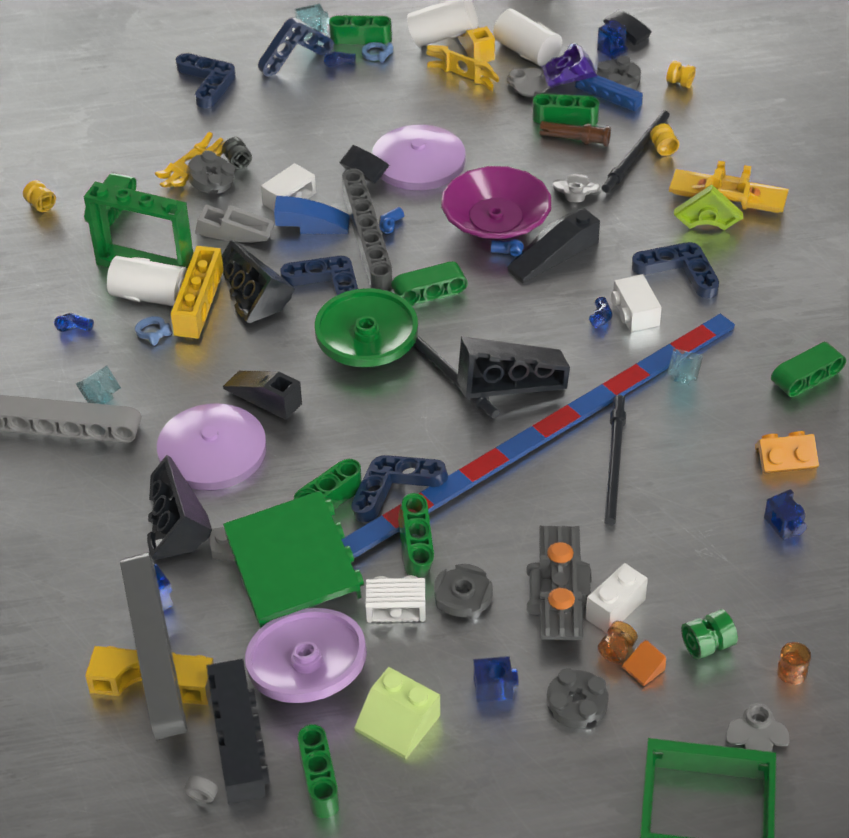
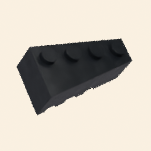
[457,336,570,399]
[206,659,270,804]

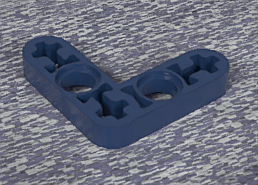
[258,17,334,77]
[175,53,236,108]
[631,242,719,298]
[280,256,358,296]
[351,455,448,522]

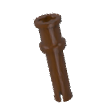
[539,121,611,147]

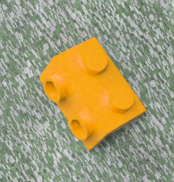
[755,431,819,474]

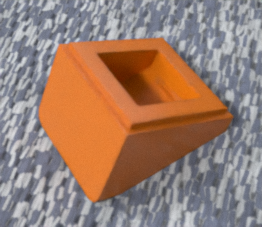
[622,640,666,687]

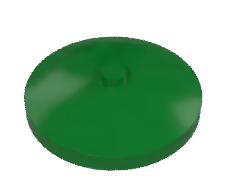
[314,288,418,367]

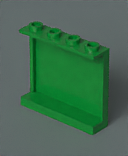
[223,490,364,628]

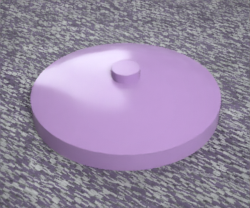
[372,125,465,190]
[157,403,266,490]
[245,608,367,703]

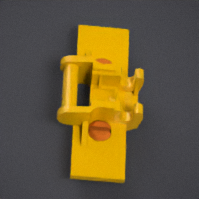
[669,160,789,213]

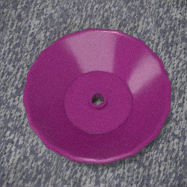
[441,166,551,239]

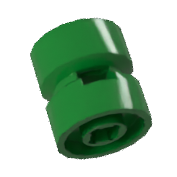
[681,609,738,660]

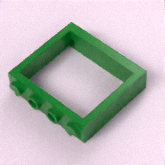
[84,181,194,269]
[640,738,776,838]

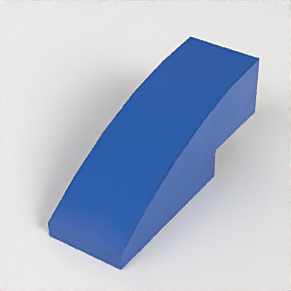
[274,196,350,234]

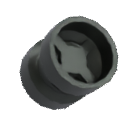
[222,137,252,169]

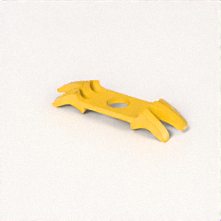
[426,45,499,91]
[155,131,225,187]

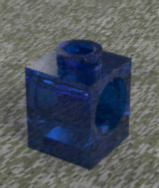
[473,656,519,702]

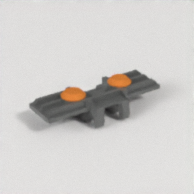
[526,525,592,640]

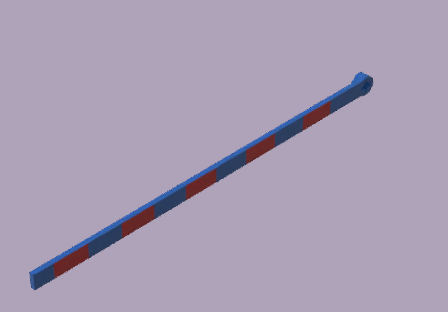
[342,313,735,558]

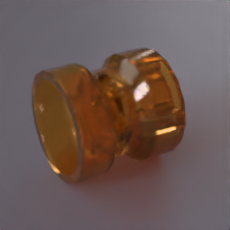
[598,621,638,664]
[777,642,811,685]

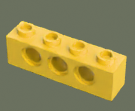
[171,246,224,339]

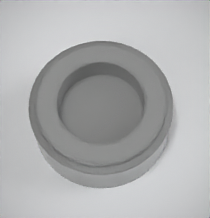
[184,776,218,803]

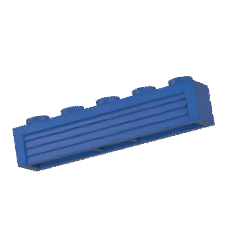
[575,75,643,112]

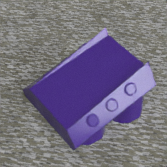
[542,45,597,88]

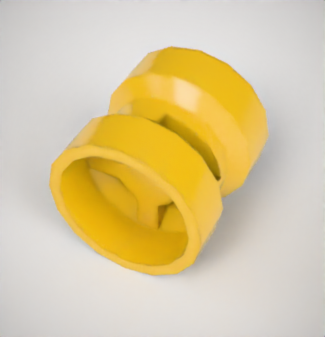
[666,60,696,88]
[650,123,679,156]
[23,180,56,212]

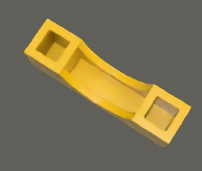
[457,26,495,62]
[85,646,214,705]

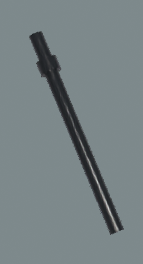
[601,110,670,193]
[414,336,500,419]
[604,395,626,526]

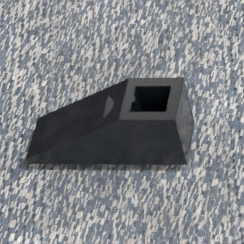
[223,370,302,420]

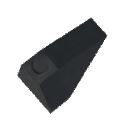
[507,208,600,283]
[222,240,295,323]
[147,455,212,560]

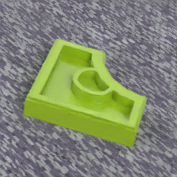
[674,184,743,230]

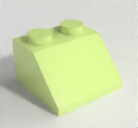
[354,667,440,759]

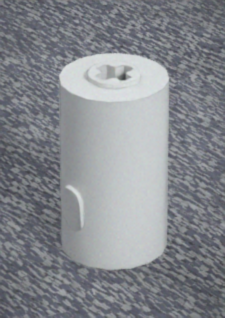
[407,0,478,47]
[493,9,562,67]
[107,256,187,306]

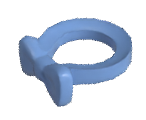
[362,42,393,63]
[135,316,172,346]

